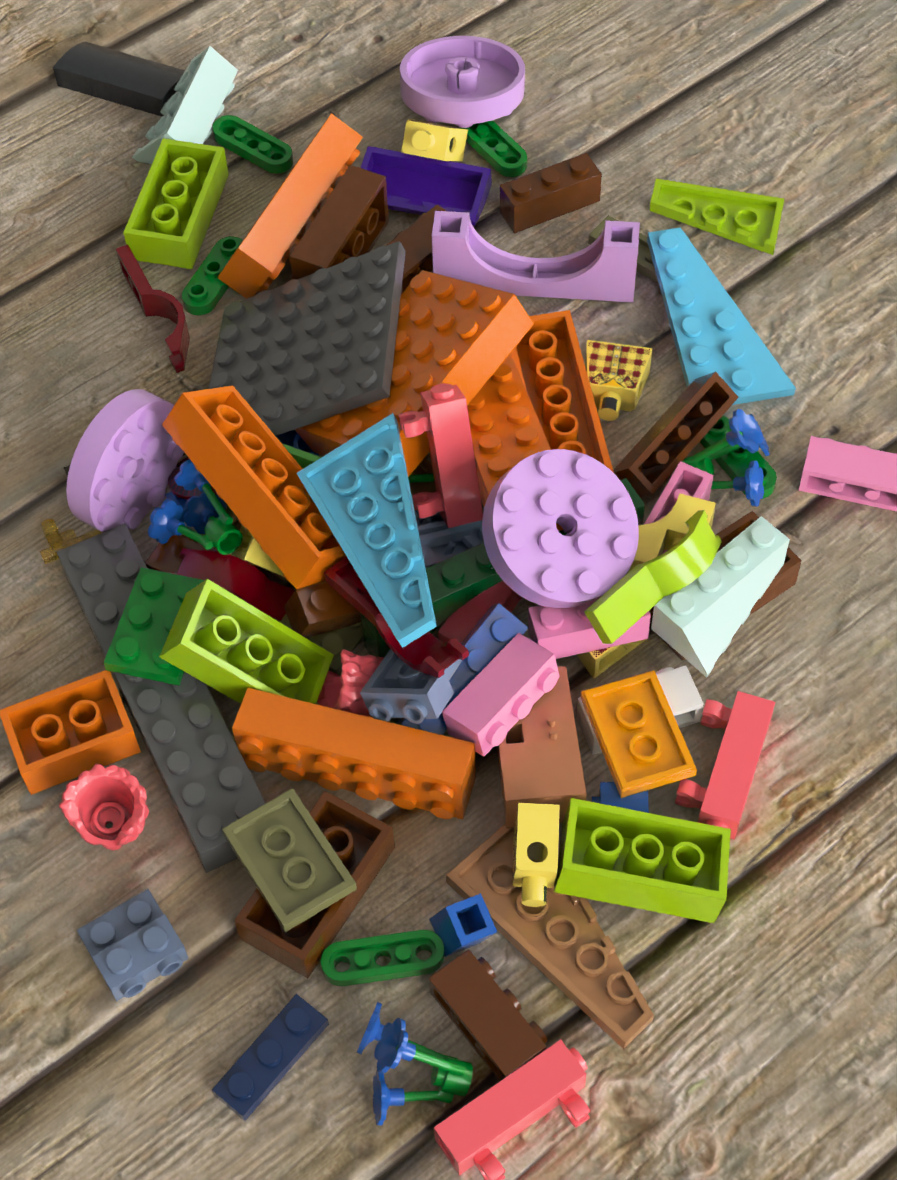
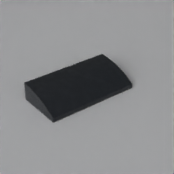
[53,42,185,117]

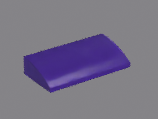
[360,146,492,225]

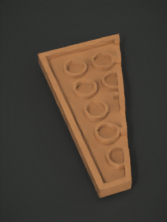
[446,823,654,1049]

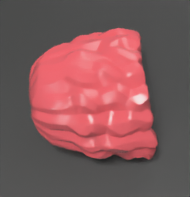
[317,649,385,718]
[59,764,149,850]

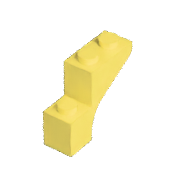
[627,493,716,573]

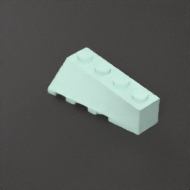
[132,46,238,164]
[651,516,790,677]

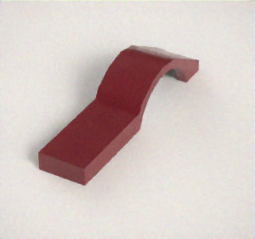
[116,244,190,373]
[171,548,295,622]
[324,557,469,678]

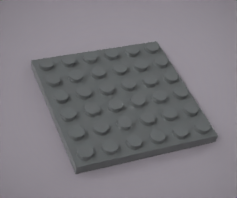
[209,241,406,436]

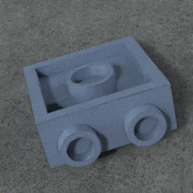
[360,649,462,724]
[77,889,189,1001]

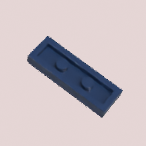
[212,994,329,1121]

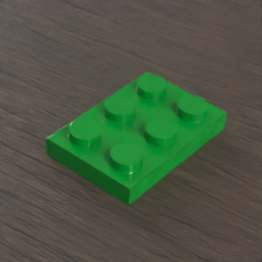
[103,567,205,686]

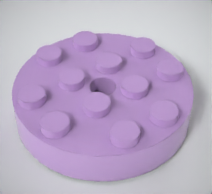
[400,36,525,128]
[66,389,184,532]
[482,449,639,608]

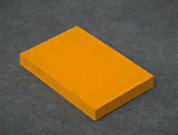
[581,670,697,798]

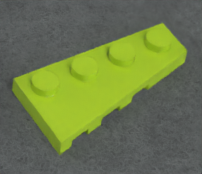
[650,178,784,255]

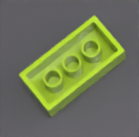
[123,138,229,269]
[159,579,334,704]
[554,798,731,923]

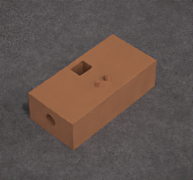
[496,666,587,828]

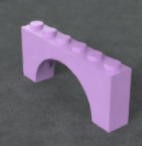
[432,211,640,303]

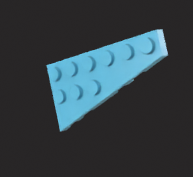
[647,227,796,405]
[296,413,437,648]

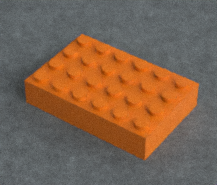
[295,270,534,477]

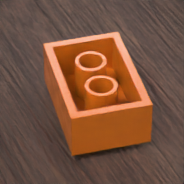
[0,670,141,795]

